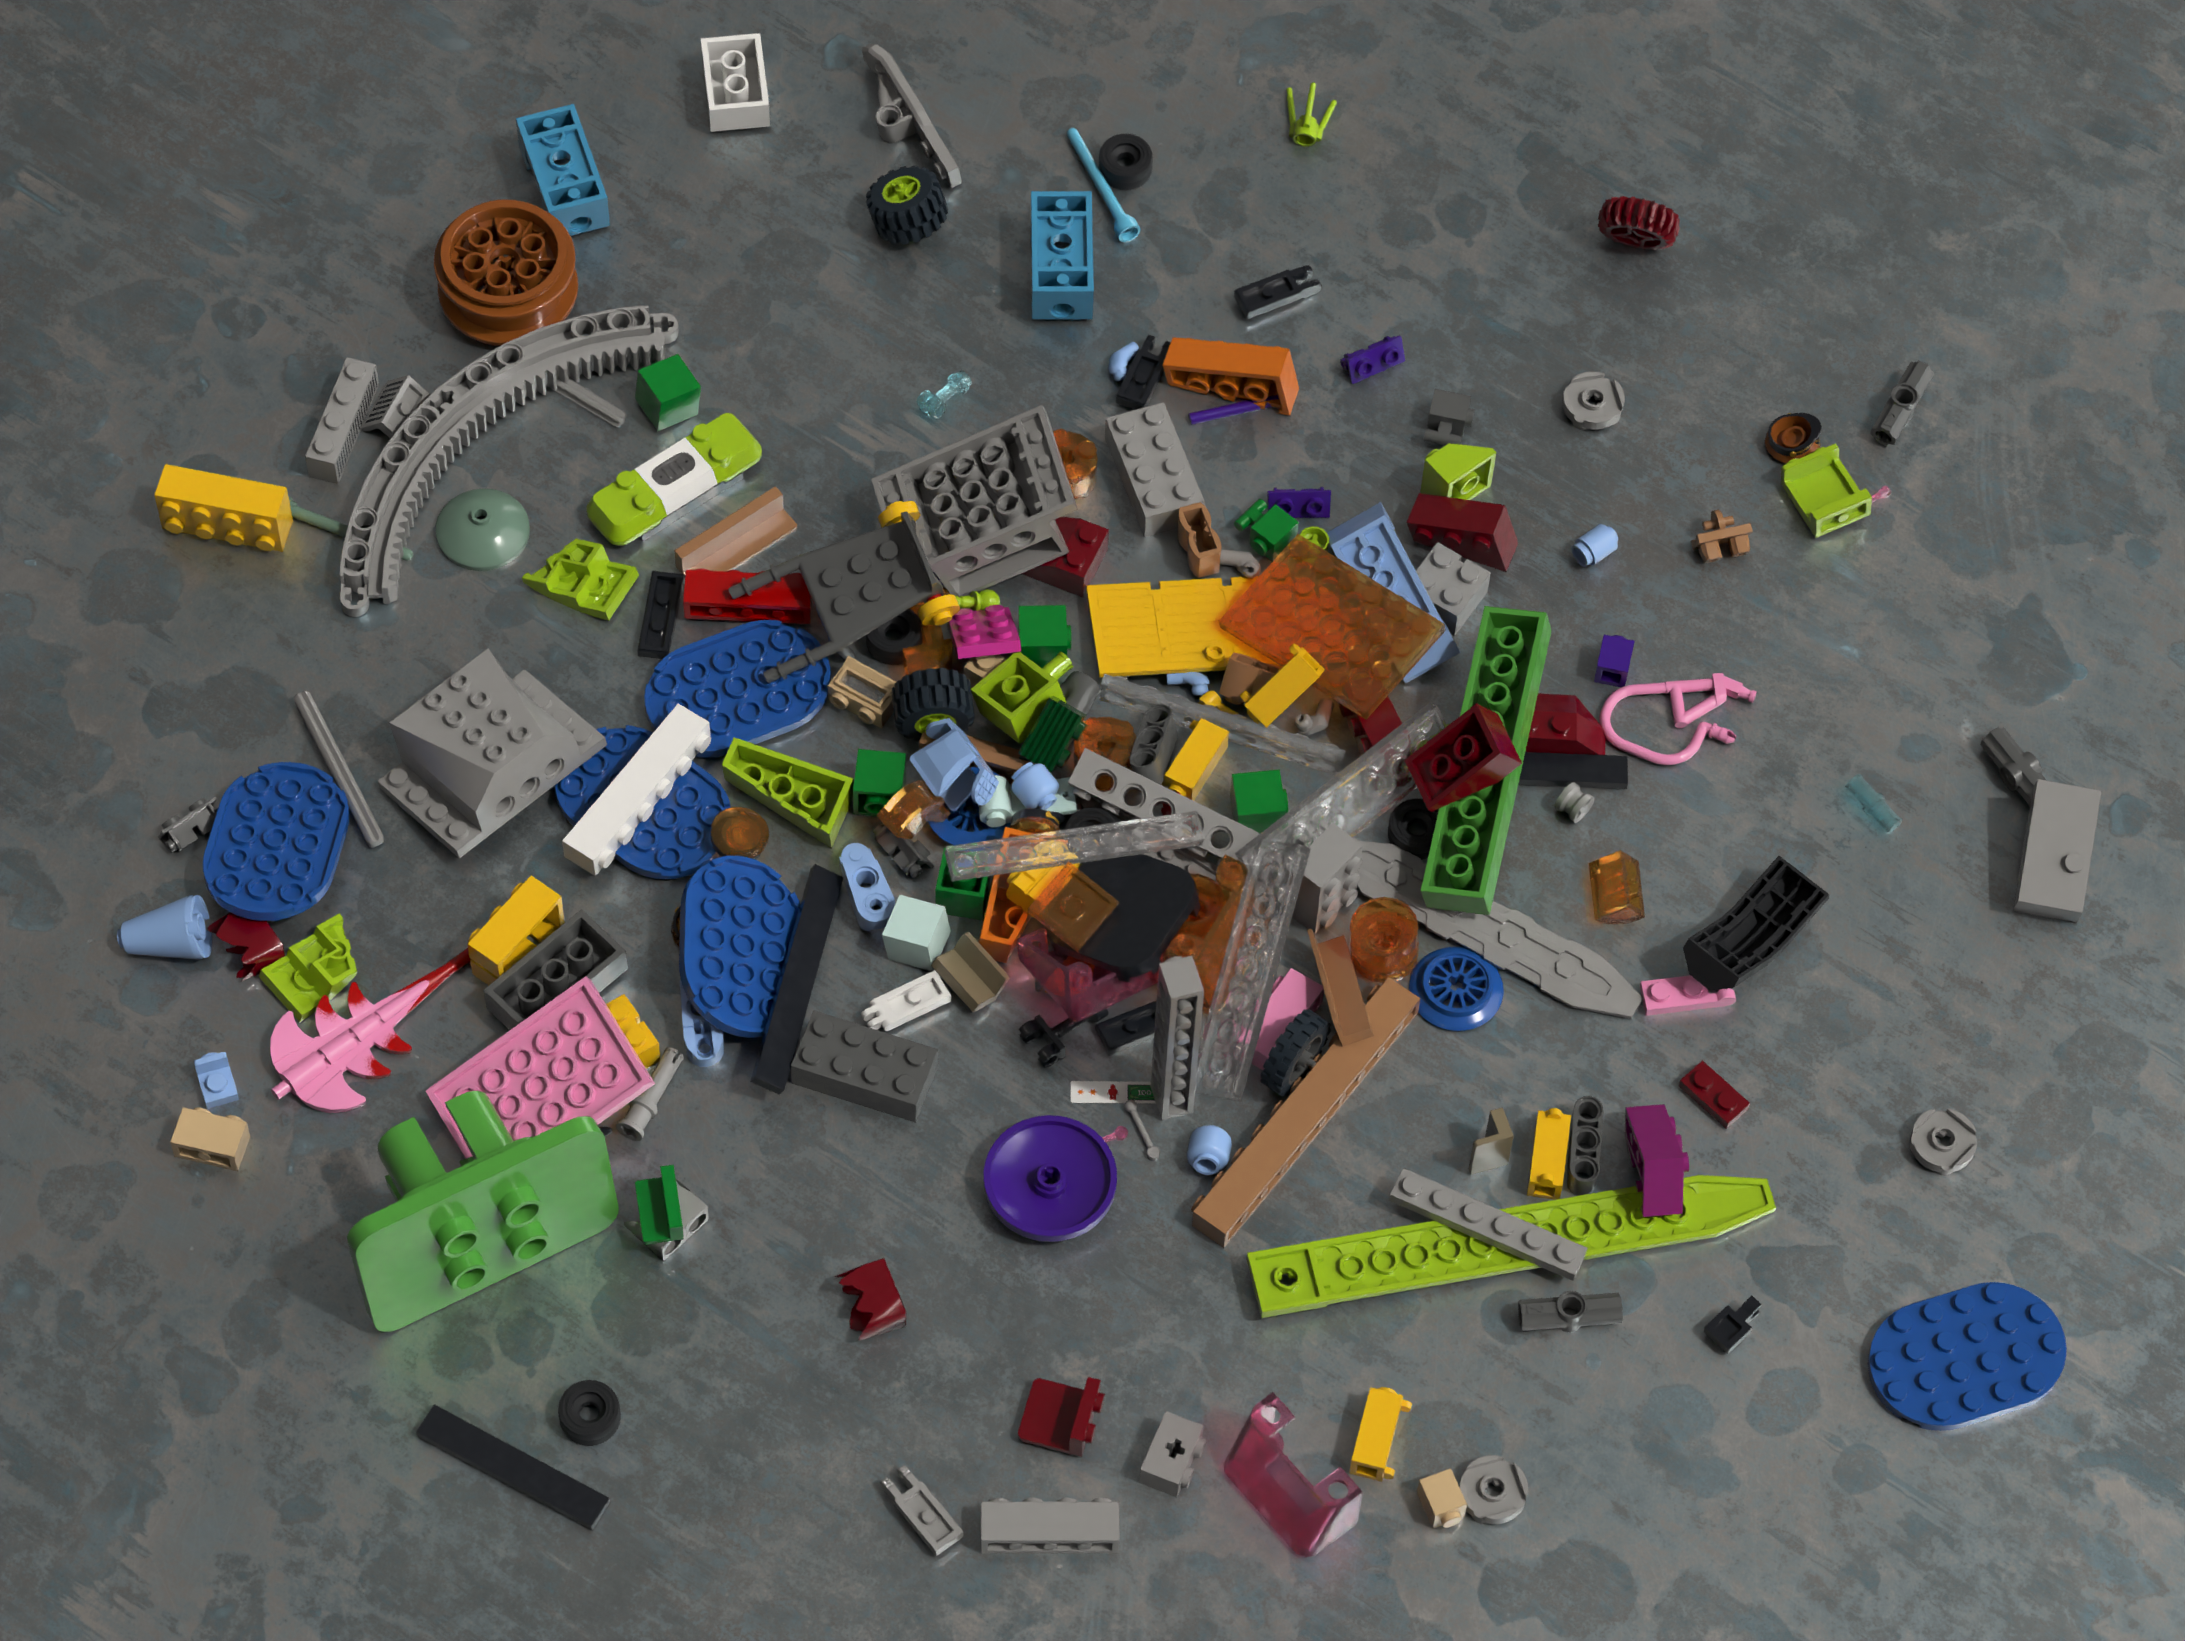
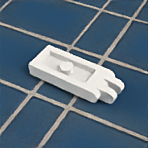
[860,970,951,1031]

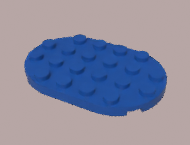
[644,620,831,758]
[555,725,732,879]
[203,762,349,921]
[679,855,800,1038]
[1868,1282,2067,1431]

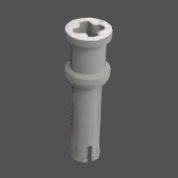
[616,1047,684,1141]

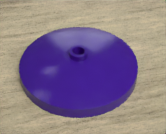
[983,1115,1117,1242]

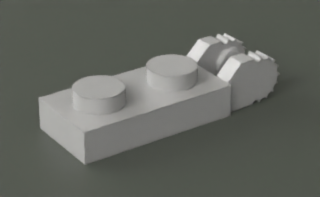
[880,1465,964,1556]

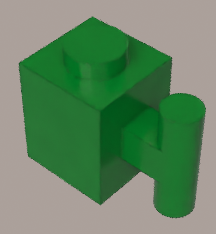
[1234,499,1299,562]

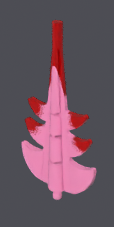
[270,948,471,1113]

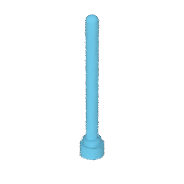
[1067,128,1141,242]

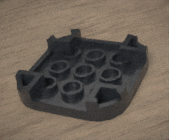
[1045,846,1201,983]

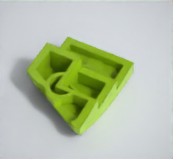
[522,538,639,621]
[259,913,357,1022]

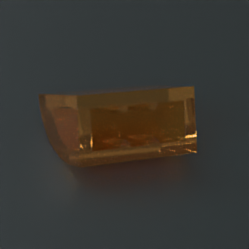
[1589,850,1645,924]

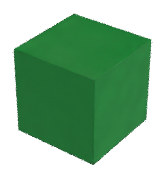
[635,354,701,431]
[1018,605,1071,668]
[853,749,906,819]
[1230,769,1288,837]
[935,848,992,921]

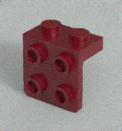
[1018,1377,1105,1457]

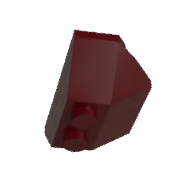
[1525,693,1606,755]

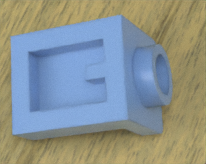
[194,1052,239,1109]

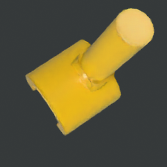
[1197,691,1242,722]

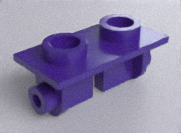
[1340,335,1405,384]
[1267,487,1331,518]

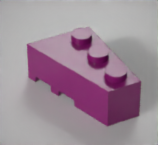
[1625,1104,1689,1217]

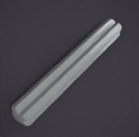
[555,378,627,428]

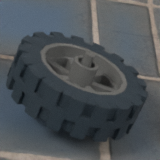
[1260,1009,1331,1096]

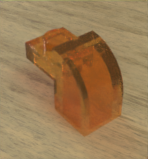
[903,617,953,675]
[876,779,951,839]

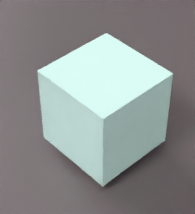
[882,894,951,971]

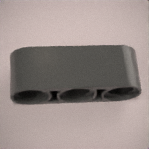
[1129,704,1178,785]
[1567,1096,1604,1196]

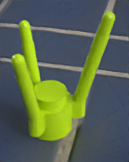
[1286,82,1337,147]

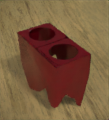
[207,912,285,981]
[834,1258,907,1340]

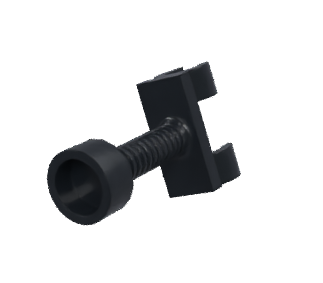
[1018,993,1109,1068]

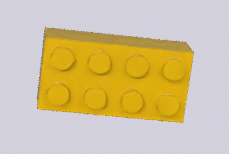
[154,464,293,552]

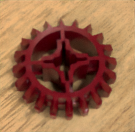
[1598,196,1680,250]

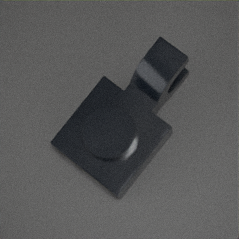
[1704,1296,1762,1354]

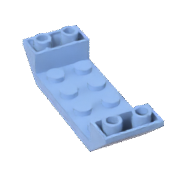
[1327,502,1461,683]

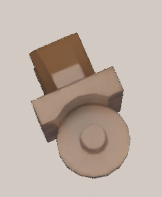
[1691,509,1753,564]

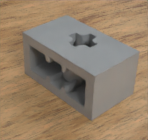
[1139,1411,1207,1497]

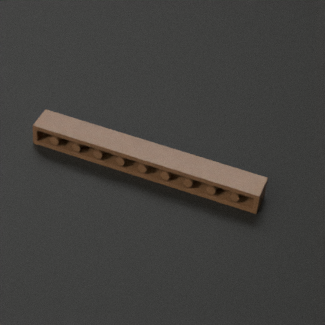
[1191,977,1420,1248]

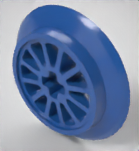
[925,767,1011,848]
[1409,947,1504,1031]

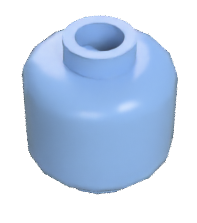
[1011,762,1059,810]
[1186,1125,1232,1175]

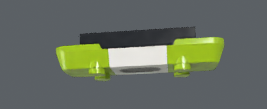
[586,413,762,546]

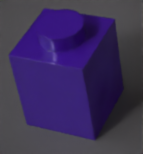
[1594,634,1635,688]

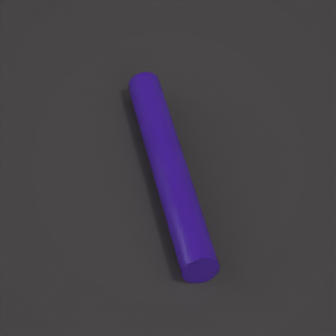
[1188,395,1279,425]

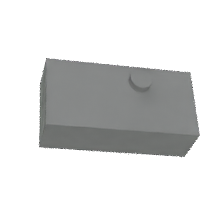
[2013,779,2102,923]

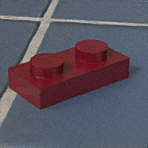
[1679,1060,1750,1129]

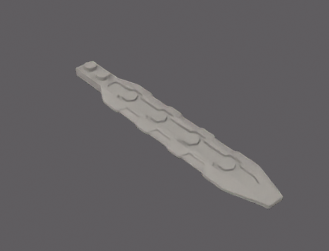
[1289,811,1643,1019]

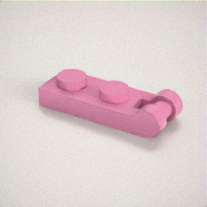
[1640,975,1736,1016]

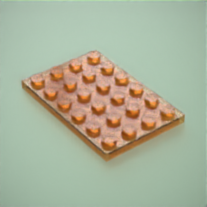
[1219,534,1446,720]

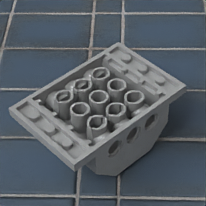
[871,405,1078,597]
[378,648,607,859]

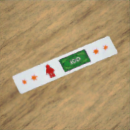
[1071,1081,1156,1104]

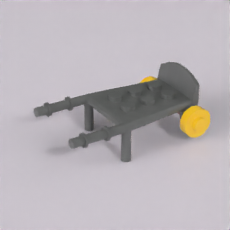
[728,501,960,683]

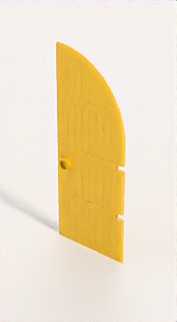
[1086,576,1385,678]

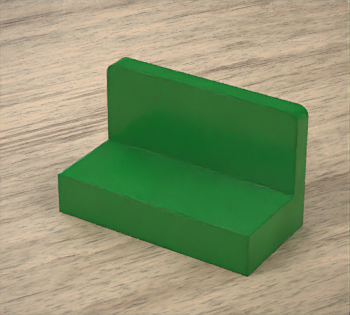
[635,1165,684,1245]

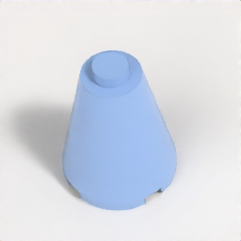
[117,895,212,960]

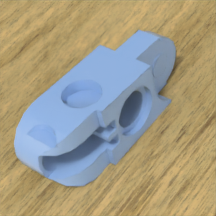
[839,843,895,931]
[680,980,724,1067]

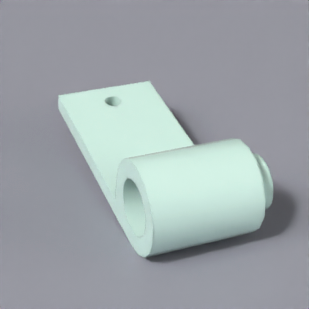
[978,775,1077,827]

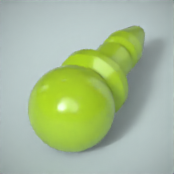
[956,589,1000,611]

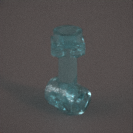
[917,370,972,419]

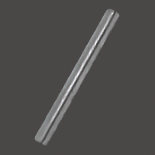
[294,691,384,848]

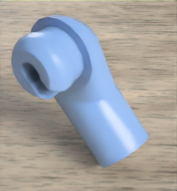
[1108,342,1139,382]

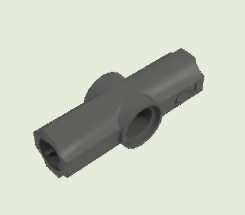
[1870,361,1934,446]
[1980,727,2047,806]
[1518,1291,1623,1332]

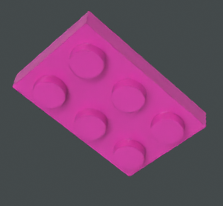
[947,605,1021,659]

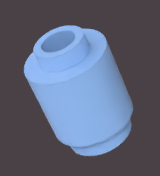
[1571,524,1618,567]

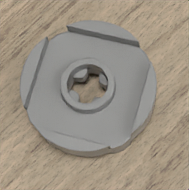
[1562,372,1625,430]
[1909,1109,1977,1176]
[1459,1455,1528,1524]

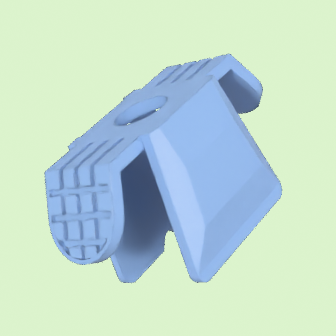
[910,718,999,811]

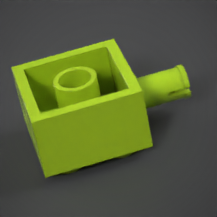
[971,652,1073,744]

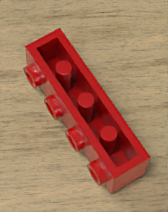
[683,568,812,624]

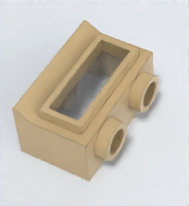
[828,656,896,729]

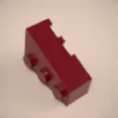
[1406,493,1518,572]
[1339,676,1411,792]

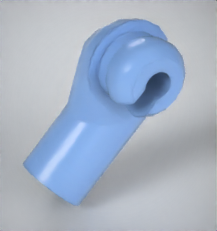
[1166,672,1210,695]

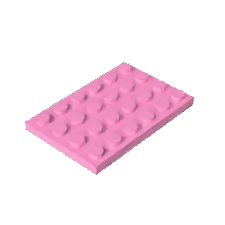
[425,976,655,1159]

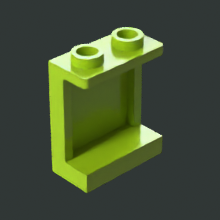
[1781,444,1872,538]

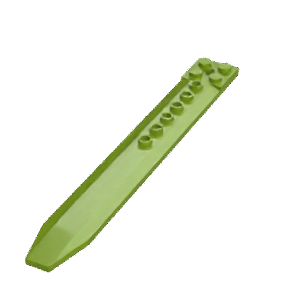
[1246,1175,1776,1318]

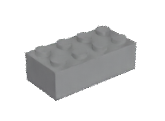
[1105,402,1205,538]

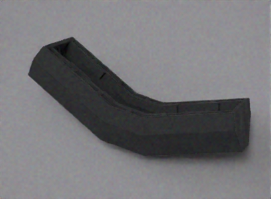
[1683,855,1829,990]

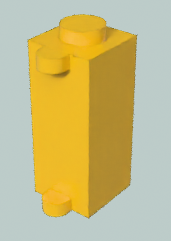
[1240,643,1325,728]
[1161,718,1229,801]
[1526,1108,1571,1200]
[1349,1387,1412,1482]

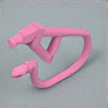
[1599,673,1757,765]

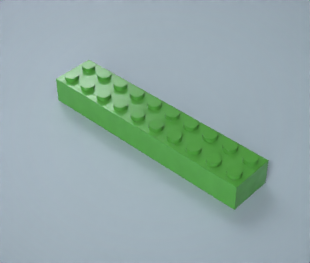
[1421,606,1552,915]

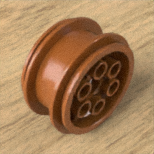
[434,199,578,346]

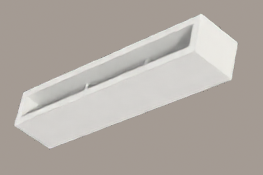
[562,703,711,876]

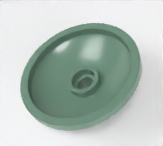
[436,488,530,571]

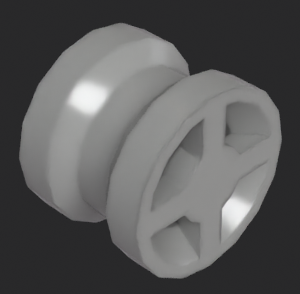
[1554,782,1595,823]

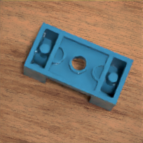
[516,104,610,236]
[1030,191,1094,319]

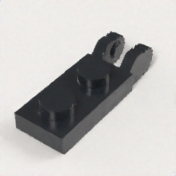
[1234,265,1322,320]
[1116,335,1171,410]

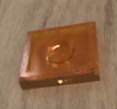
[1027,862,1119,953]

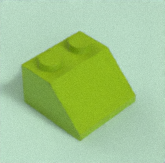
[1420,443,1497,500]

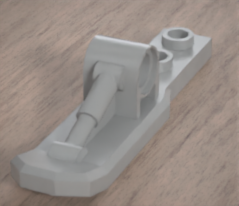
[862,44,962,188]

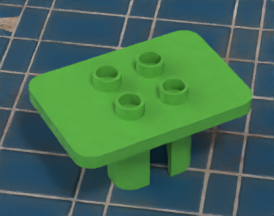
[347,1091,619,1332]

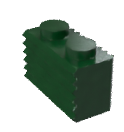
[1018,696,1087,772]

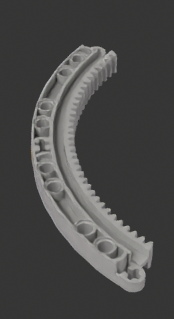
[340,305,679,617]

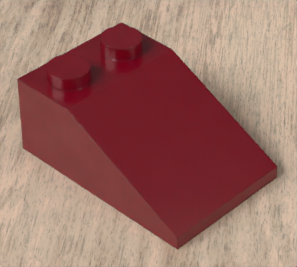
[1021,517,1109,598]
[1404,703,1522,812]

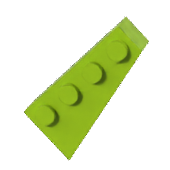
[722,737,854,849]

